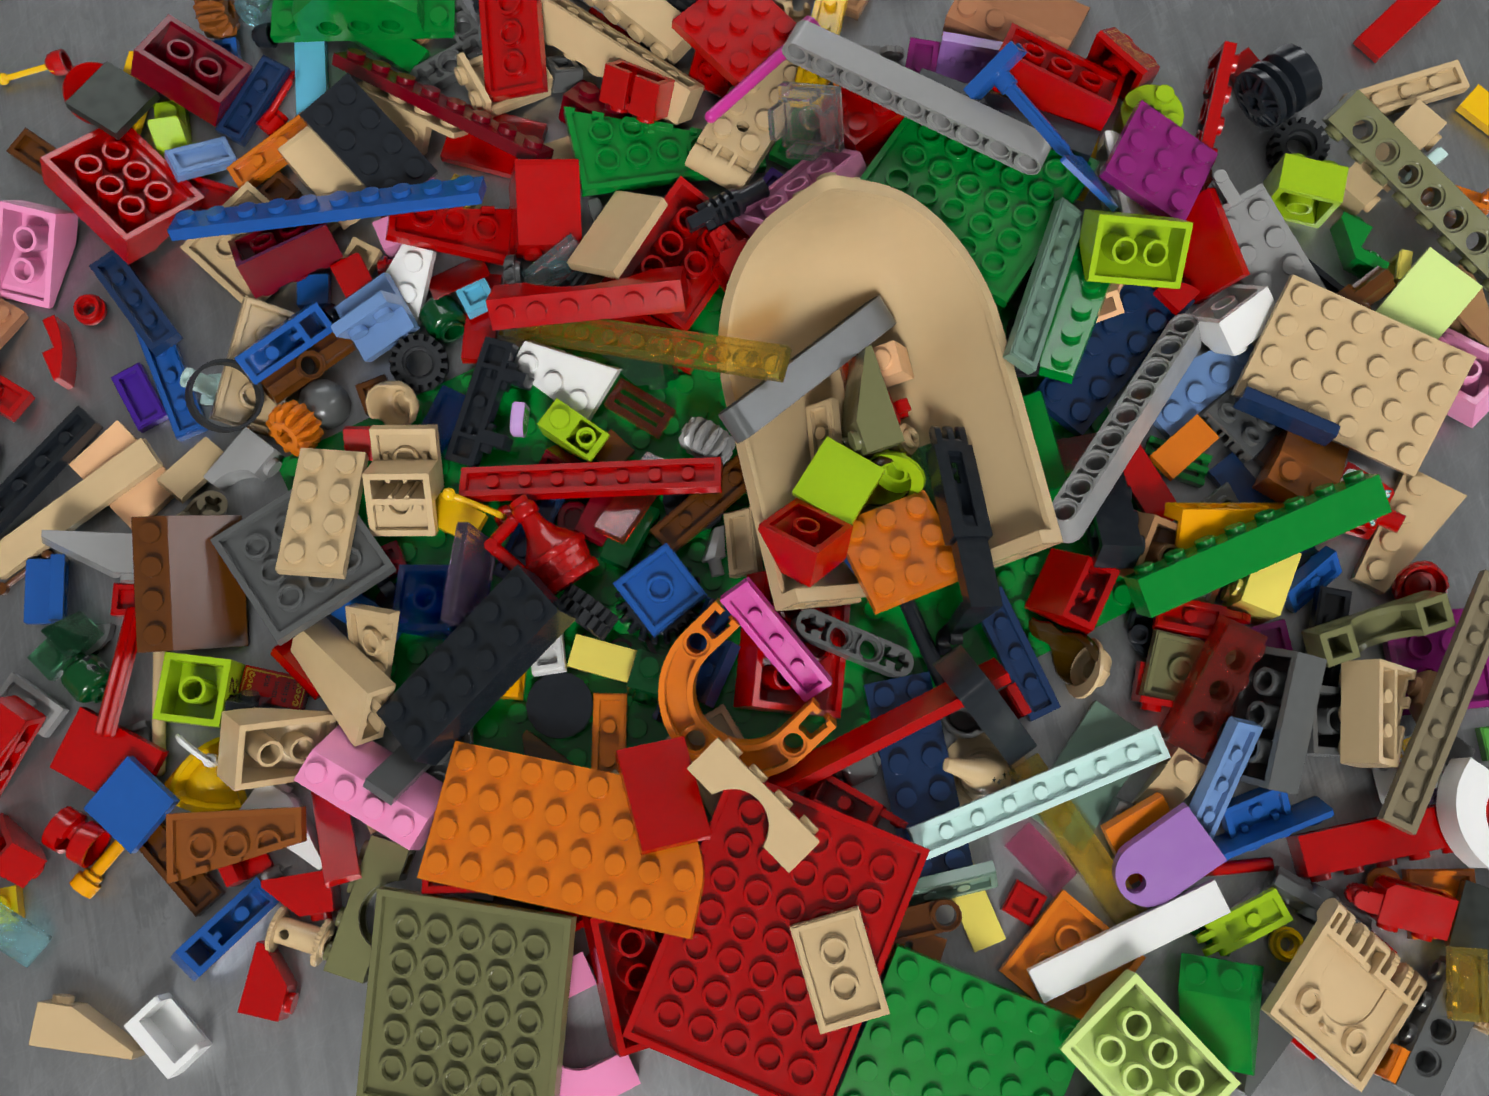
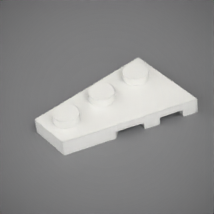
[385,244,437,335]

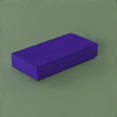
[111,362,169,433]

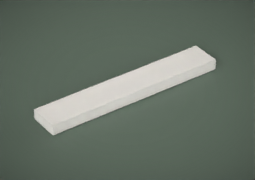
[1026,879,1231,1003]

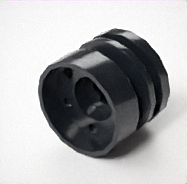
[1234,43,1323,130]

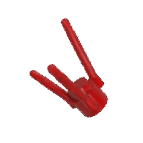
[256,71,295,136]

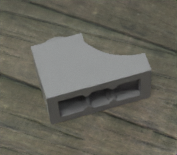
[203,427,285,492]

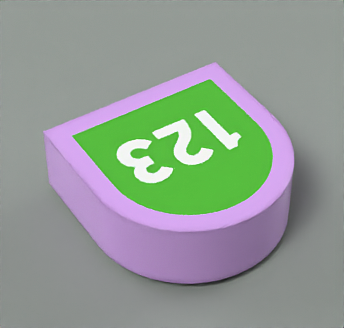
[510,402,530,438]

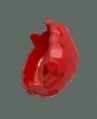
[1392,560,1450,600]

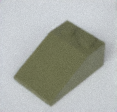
[841,345,905,459]

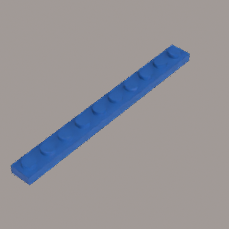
[167,175,487,241]

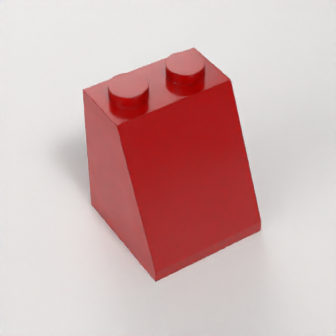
[508,159,582,261]

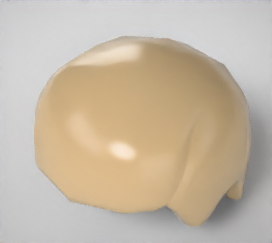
[365,380,420,425]

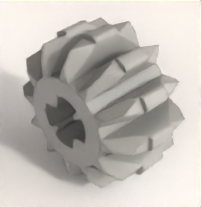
[678,417,736,465]

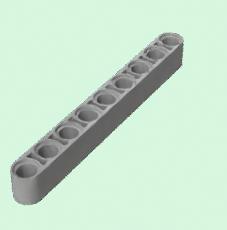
[782,20,1051,175]
[1052,313,1201,543]

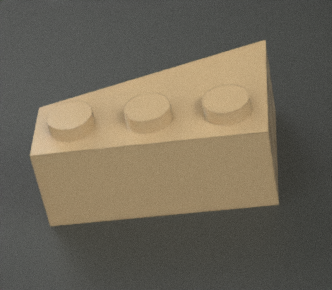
[1338,659,1417,768]

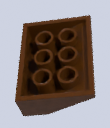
[131,515,249,653]

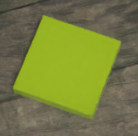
[792,436,885,525]

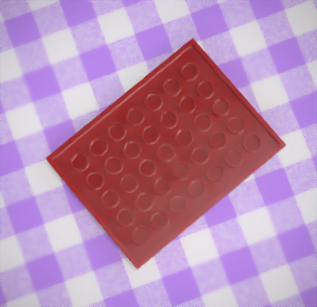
[622,781,930,1096]

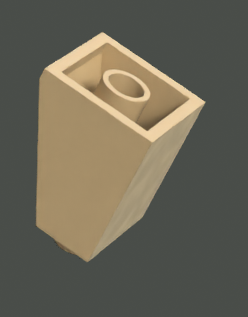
[278,126,365,230]

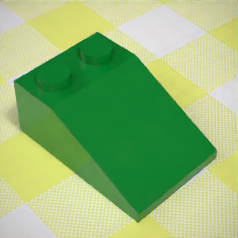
[1178,953,1264,1076]

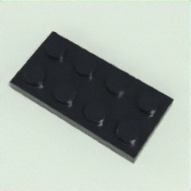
[299,73,438,189]

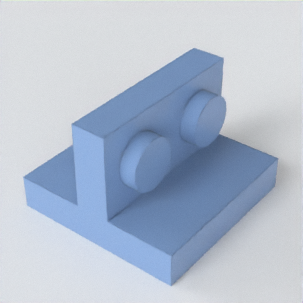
[330,272,420,362]

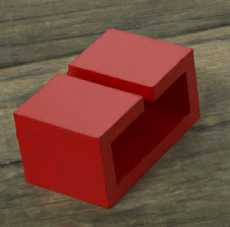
[599,59,675,124]

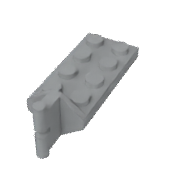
[1211,169,1326,303]

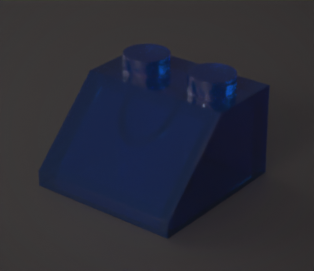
[393,565,477,639]

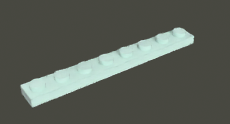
[906,725,1171,860]

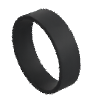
[185,359,264,433]

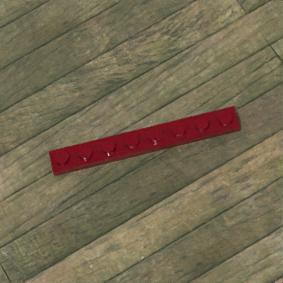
[332,48,554,159]

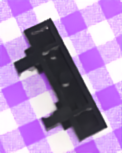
[444,336,534,467]

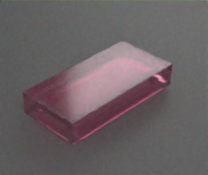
[1004,822,1077,897]

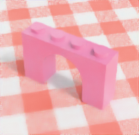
[560,952,641,1096]

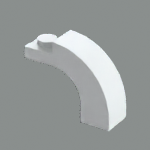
[1436,757,1489,870]

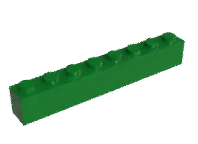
[1124,470,1392,618]

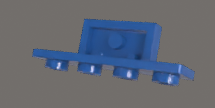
[1213,787,1334,863]

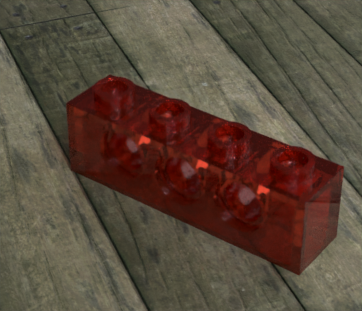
[1159,614,1268,759]

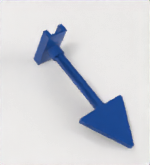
[963,41,1118,212]

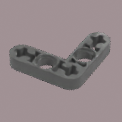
[410,0,483,90]

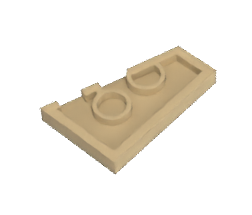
[345,603,400,679]

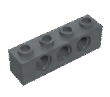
[1381,955,1489,1096]

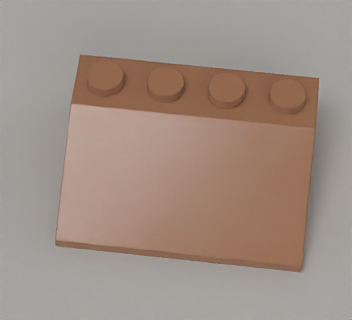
[941,0,1090,50]

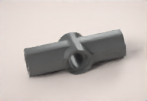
[1263,866,1372,931]

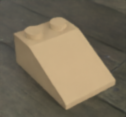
[217,707,336,791]

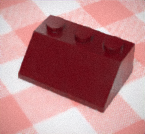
[130,14,253,127]
[228,223,343,299]

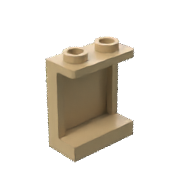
[454,52,553,118]

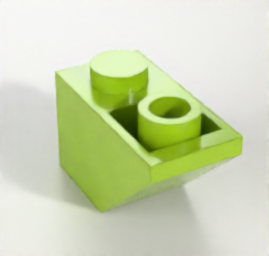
[537,398,610,462]

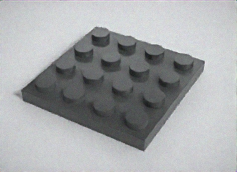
[210,489,397,646]

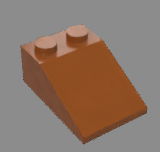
[1252,429,1349,503]

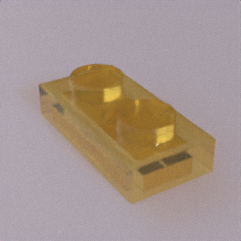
[1446,946,1489,1023]

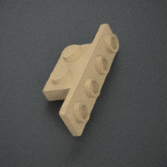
[356,81,468,155]

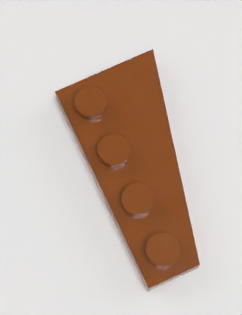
[166,806,307,884]

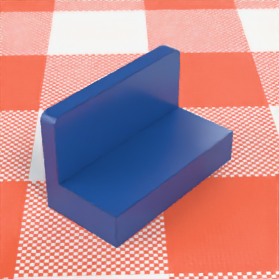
[23,554,70,625]

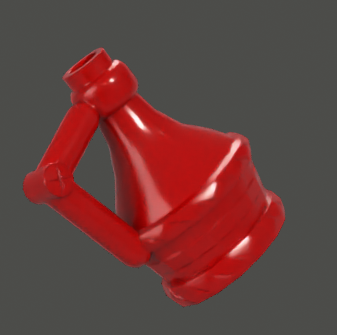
[484,494,599,595]

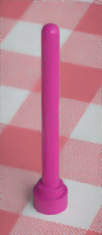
[705,15,821,123]

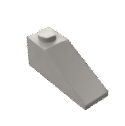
[41,530,134,584]

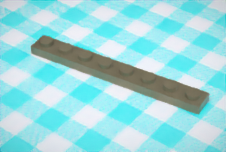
[1377,569,1489,835]

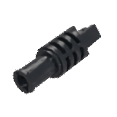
[685,178,770,233]

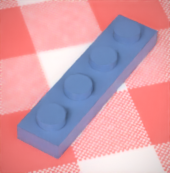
[1189,716,1263,840]

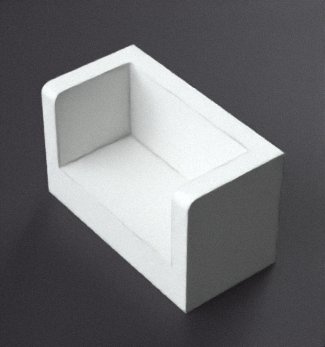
[124,992,213,1079]

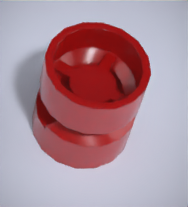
[41,806,112,868]

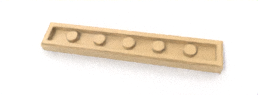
[0,438,163,580]

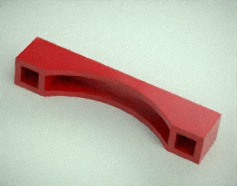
[486,266,689,331]

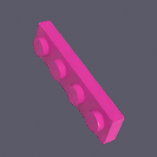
[720,577,832,702]

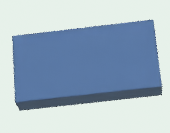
[164,136,237,182]

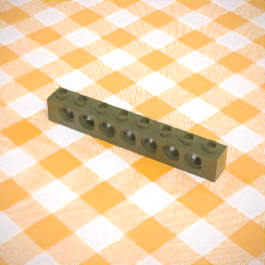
[1322,89,1489,293]

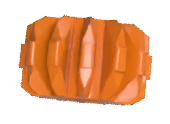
[265,399,324,457]

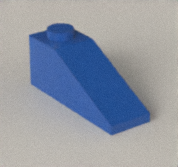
[234,302,333,385]
[170,877,279,982]

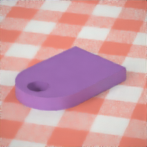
[1112,802,1227,907]

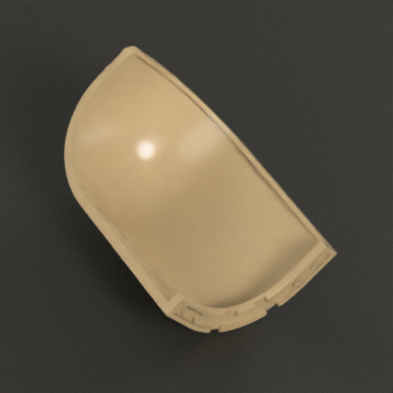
[718,172,1063,611]

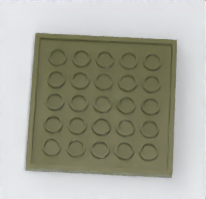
[356,886,577,1096]

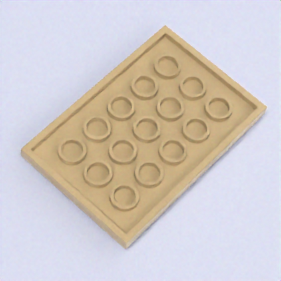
[1231,274,1476,477]

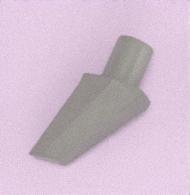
[702,525,726,577]

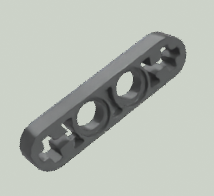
[790,608,914,678]

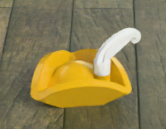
[170,734,247,812]

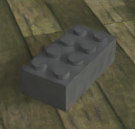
[1230,643,1327,795]

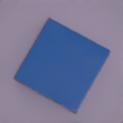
[613,543,708,638]
[83,756,180,854]

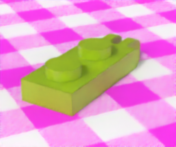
[1195,887,1293,956]

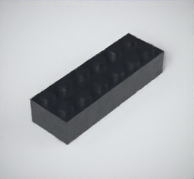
[376,564,576,766]

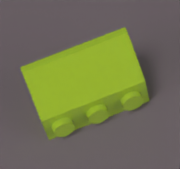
[1079,209,1193,289]

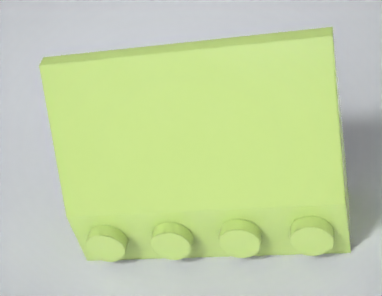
[1059,969,1241,1096]

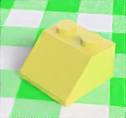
[1220,553,1302,625]

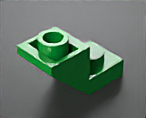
[1330,211,1390,279]

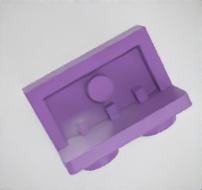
[935,31,1003,84]

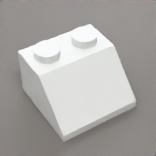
[1189,284,1276,356]

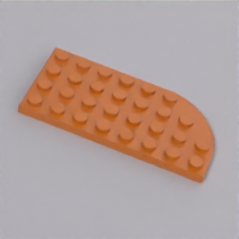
[417,741,705,940]

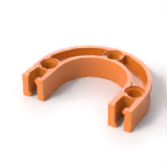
[658,598,837,777]

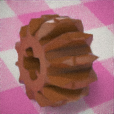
[193,0,241,39]

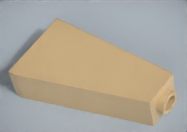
[291,617,396,747]

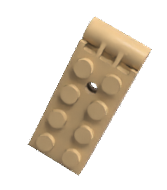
[685,60,798,190]

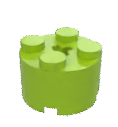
[1112,85,1184,134]

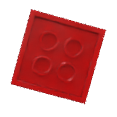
[671,0,796,87]

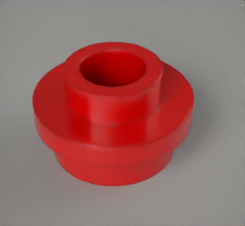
[73,294,107,326]

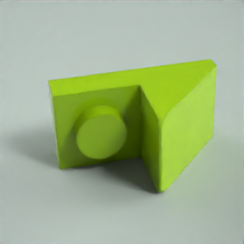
[147,101,192,160]

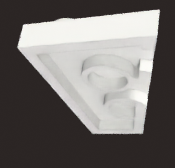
[514,340,622,421]

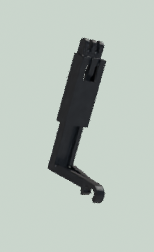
[926,426,1003,655]

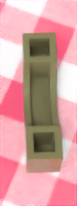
[1301,590,1456,667]
[323,835,416,984]

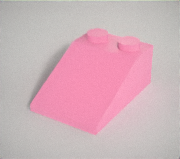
[0,200,78,309]
[1438,328,1489,428]

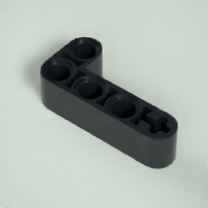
[932,644,1037,766]

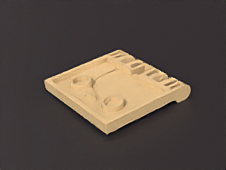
[1261,898,1427,1092]

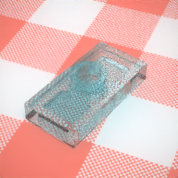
[521,233,579,286]
[0,903,52,968]

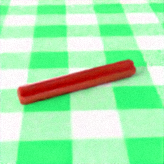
[94,607,137,738]

